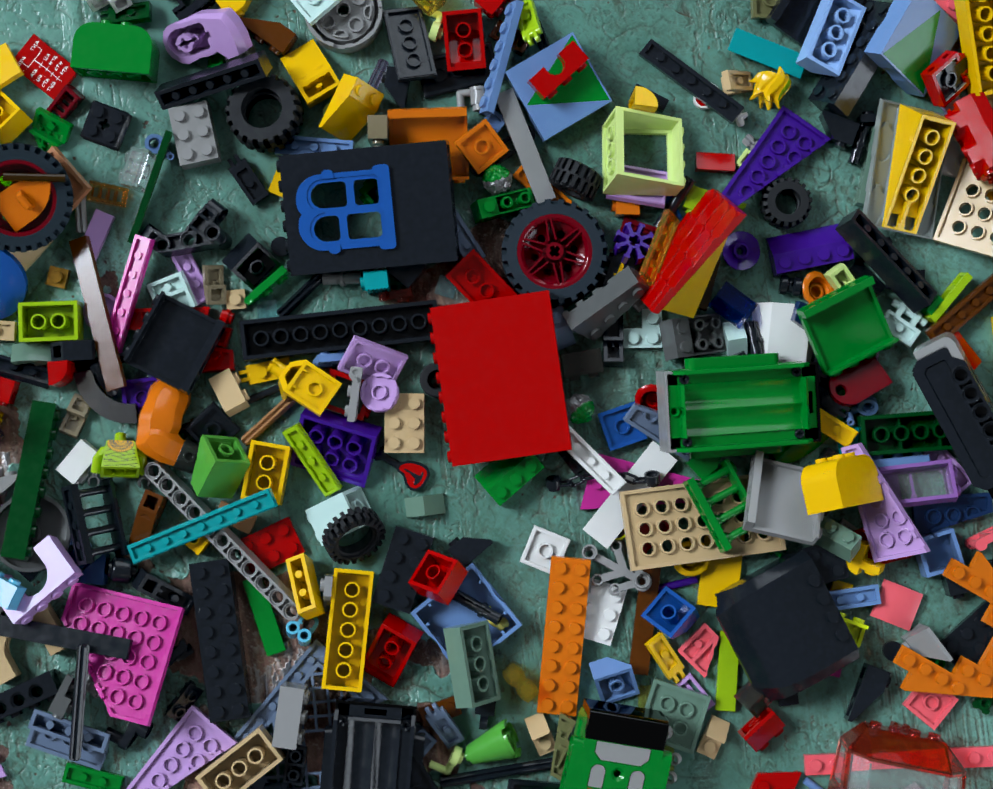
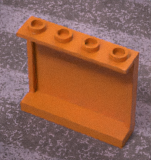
[387,106,469,183]

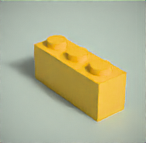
[286,553,325,620]

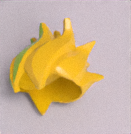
[748,66,791,110]

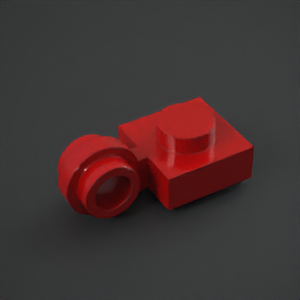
[218,309,235,348]

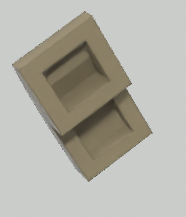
[202,265,227,305]
[58,393,91,439]

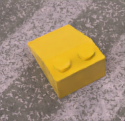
[319,74,384,140]
[0,90,33,145]

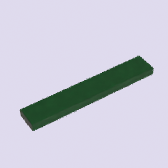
[127,130,173,243]

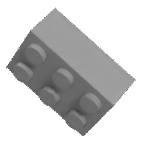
[168,100,222,170]
[272,681,311,750]

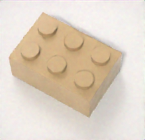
[384,393,425,453]

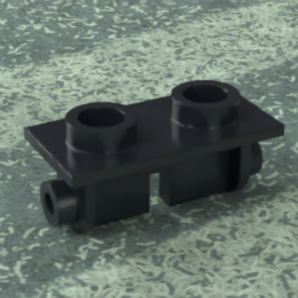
[165,680,204,722]

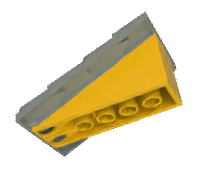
[863,98,956,240]

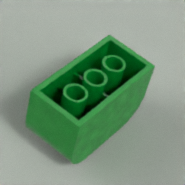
[70,20,160,83]

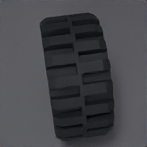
[225,74,304,153]

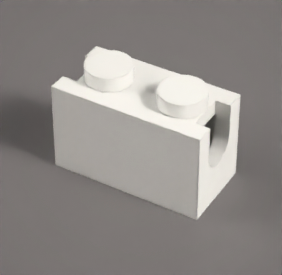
[55,439,98,484]

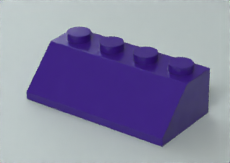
[765,224,854,277]

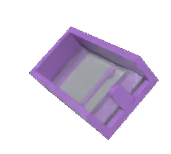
[879,459,961,507]

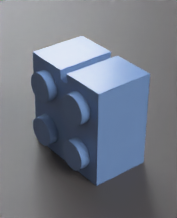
[915,527,965,578]

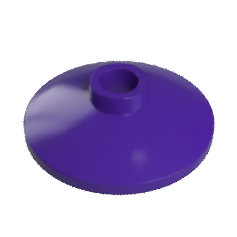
[722,231,760,270]

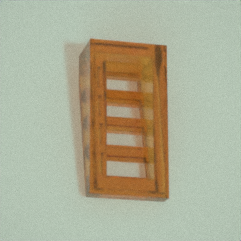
[86,180,129,208]

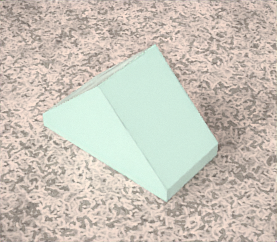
[722,320,748,356]

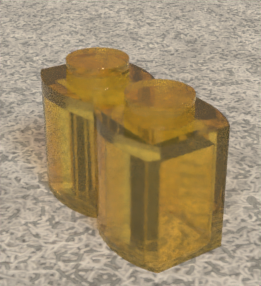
[502,661,539,703]

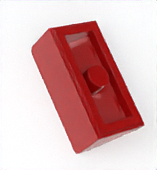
[695,152,735,174]

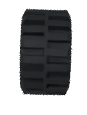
[548,157,603,202]
[760,177,812,230]

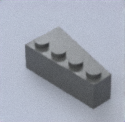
[562,266,650,341]

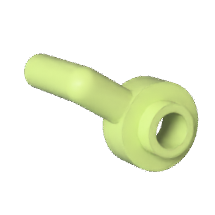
[422,6,444,42]
[428,745,464,775]

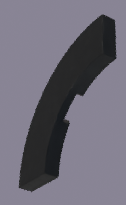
[74,370,139,424]

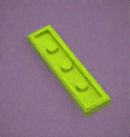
[282,422,343,497]
[715,630,738,712]

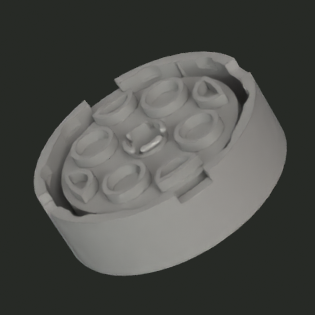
[305,0,383,54]

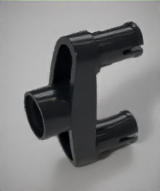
[105,722,154,751]

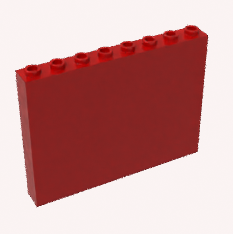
[427,290,572,467]

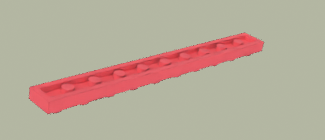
[803,745,993,776]

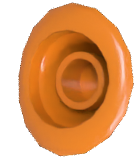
[802,271,834,303]

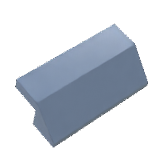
[25,708,111,771]

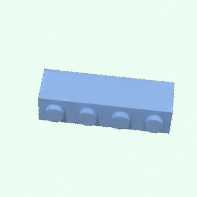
[796,0,866,77]

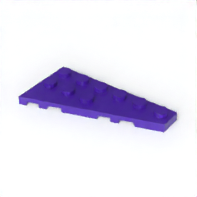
[722,106,831,207]

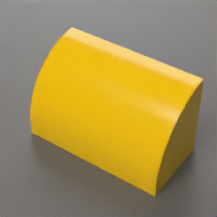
[628,86,658,113]

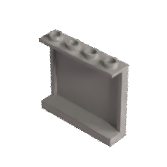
[742,450,825,546]

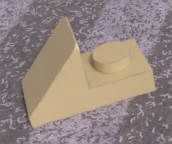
[721,70,754,95]
[524,713,555,756]
[696,714,730,760]

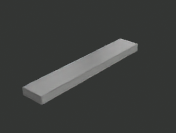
[497,88,556,203]

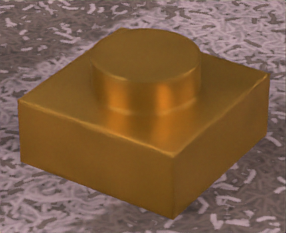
[45,265,71,290]

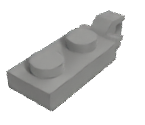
[344,366,363,422]

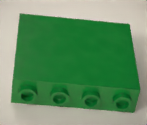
[796,275,899,377]

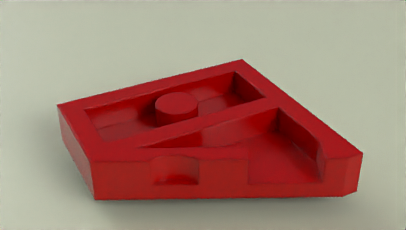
[750,770,802,789]

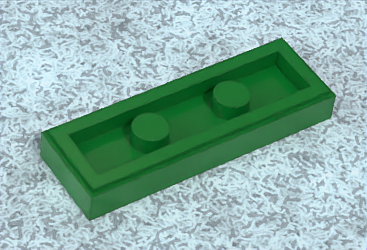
[62,761,125,789]

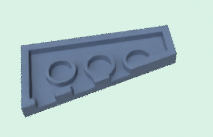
[623,403,690,461]

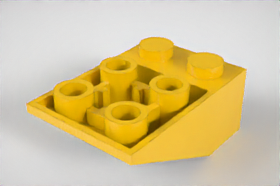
[280,39,340,108]

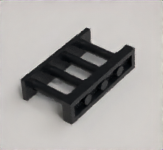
[61,477,129,566]

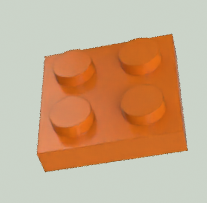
[454,118,509,174]

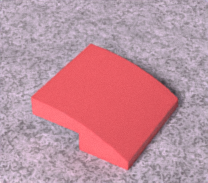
[870,579,924,631]

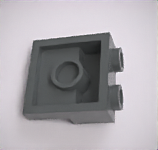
[48,670,75,720]

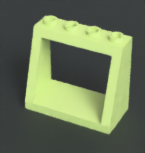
[602,106,686,196]

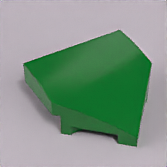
[29,107,74,151]

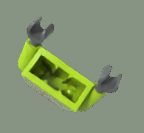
[87,432,151,488]

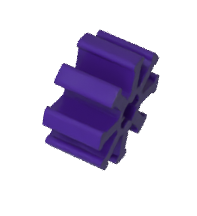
[613,222,654,265]

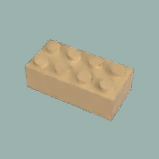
[195,724,286,789]

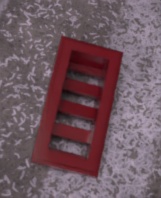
[46,85,85,120]

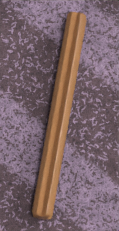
[241,367,332,446]

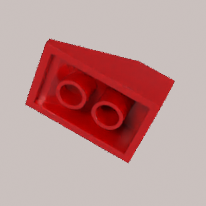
[442,8,486,72]
[364,613,424,687]

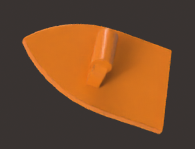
[0,181,51,232]

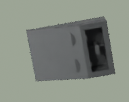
[659,313,726,361]

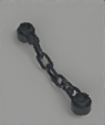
[545,470,660,492]

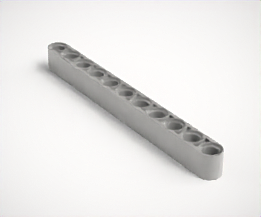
[144,461,301,621]

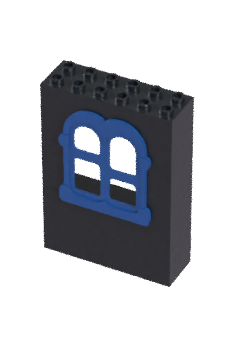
[276,140,460,276]

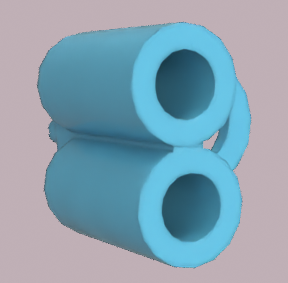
[286,617,319,646]

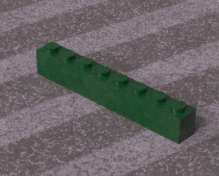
[0,400,61,562]

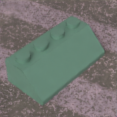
[443,620,501,708]

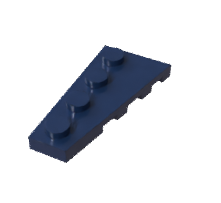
[911,492,993,536]

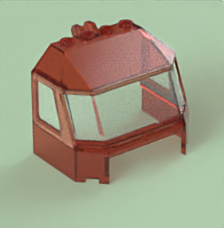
[828,720,967,789]

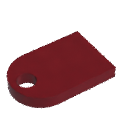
[828,357,893,407]

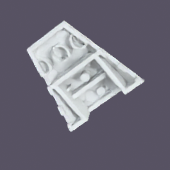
[749,302,814,376]

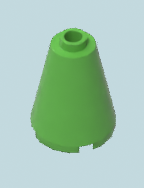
[464,719,522,764]

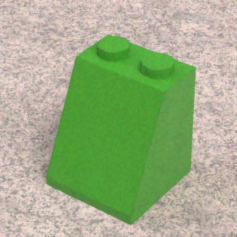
[191,434,251,499]

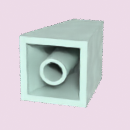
[305,486,371,546]

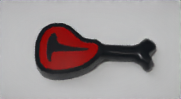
[374,446,430,491]

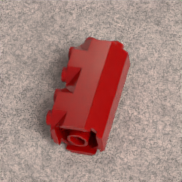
[944,92,993,184]

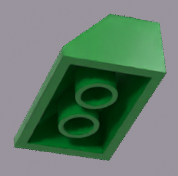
[474,455,544,506]

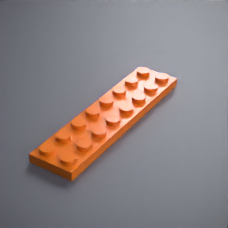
[537,555,591,716]

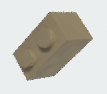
[367,115,390,147]

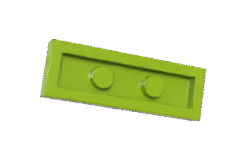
[923,272,973,323]

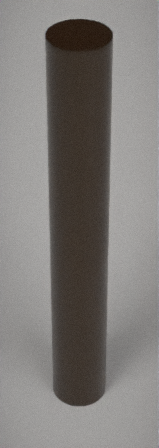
[2,173,66,182]

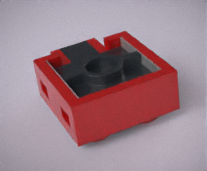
[920,50,971,107]

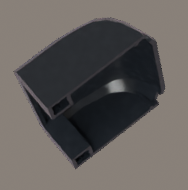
[715,550,859,701]

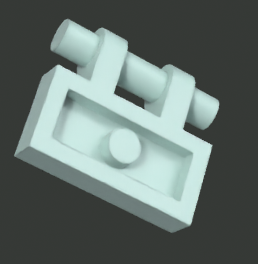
[884,298,928,348]

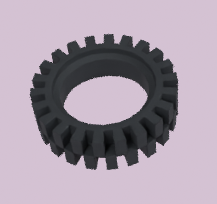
[322,507,386,565]

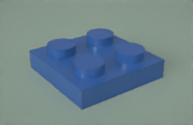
[597,401,647,451]

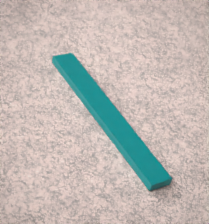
[127,488,278,564]

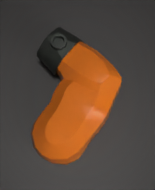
[135,380,199,474]

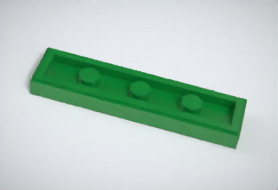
[242,579,287,657]

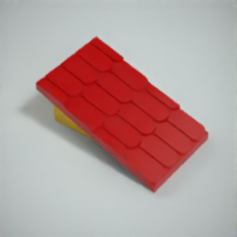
[637,188,747,318]

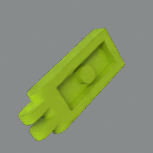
[518,0,543,47]

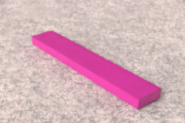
[110,234,155,353]

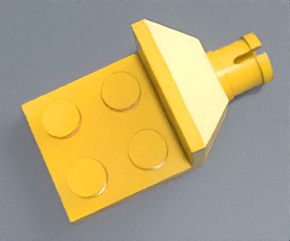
[266,357,342,417]

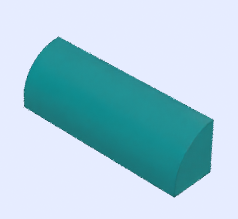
[727,28,804,79]

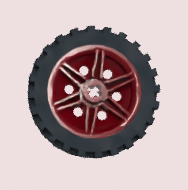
[502,199,608,307]

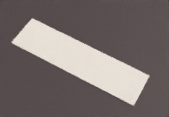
[583,441,677,549]

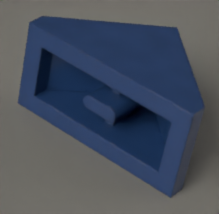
[77,553,110,585]

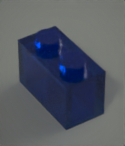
[708,281,758,329]

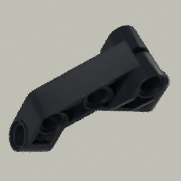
[140,198,232,258]

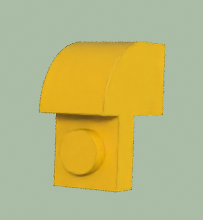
[846,539,885,576]

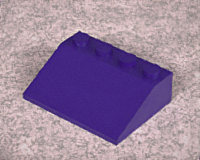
[290,408,382,488]

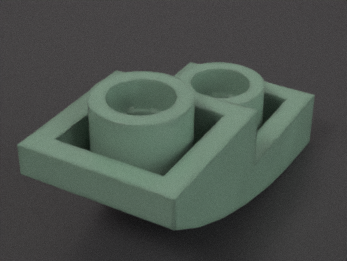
[11,343,51,366]

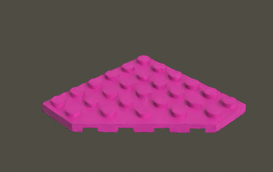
[61,583,185,727]

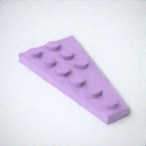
[841,443,931,563]

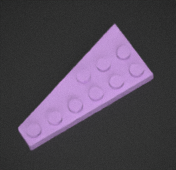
[126,705,238,789]

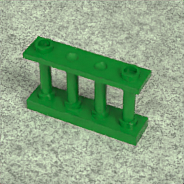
[683,459,749,553]

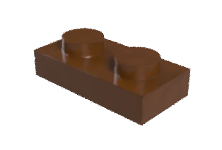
[418,695,462,727]

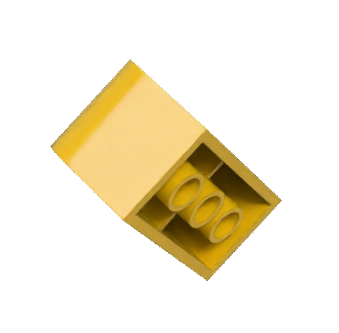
[801,452,884,515]

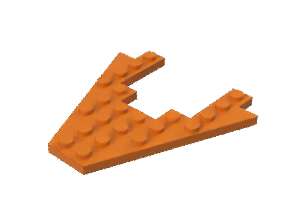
[892,551,993,698]

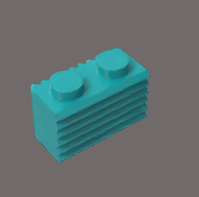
[360,269,391,295]

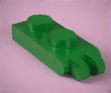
[244,265,290,306]

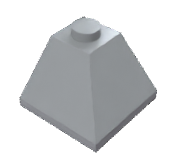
[900,623,953,662]

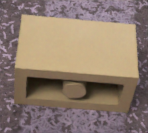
[208,368,250,417]

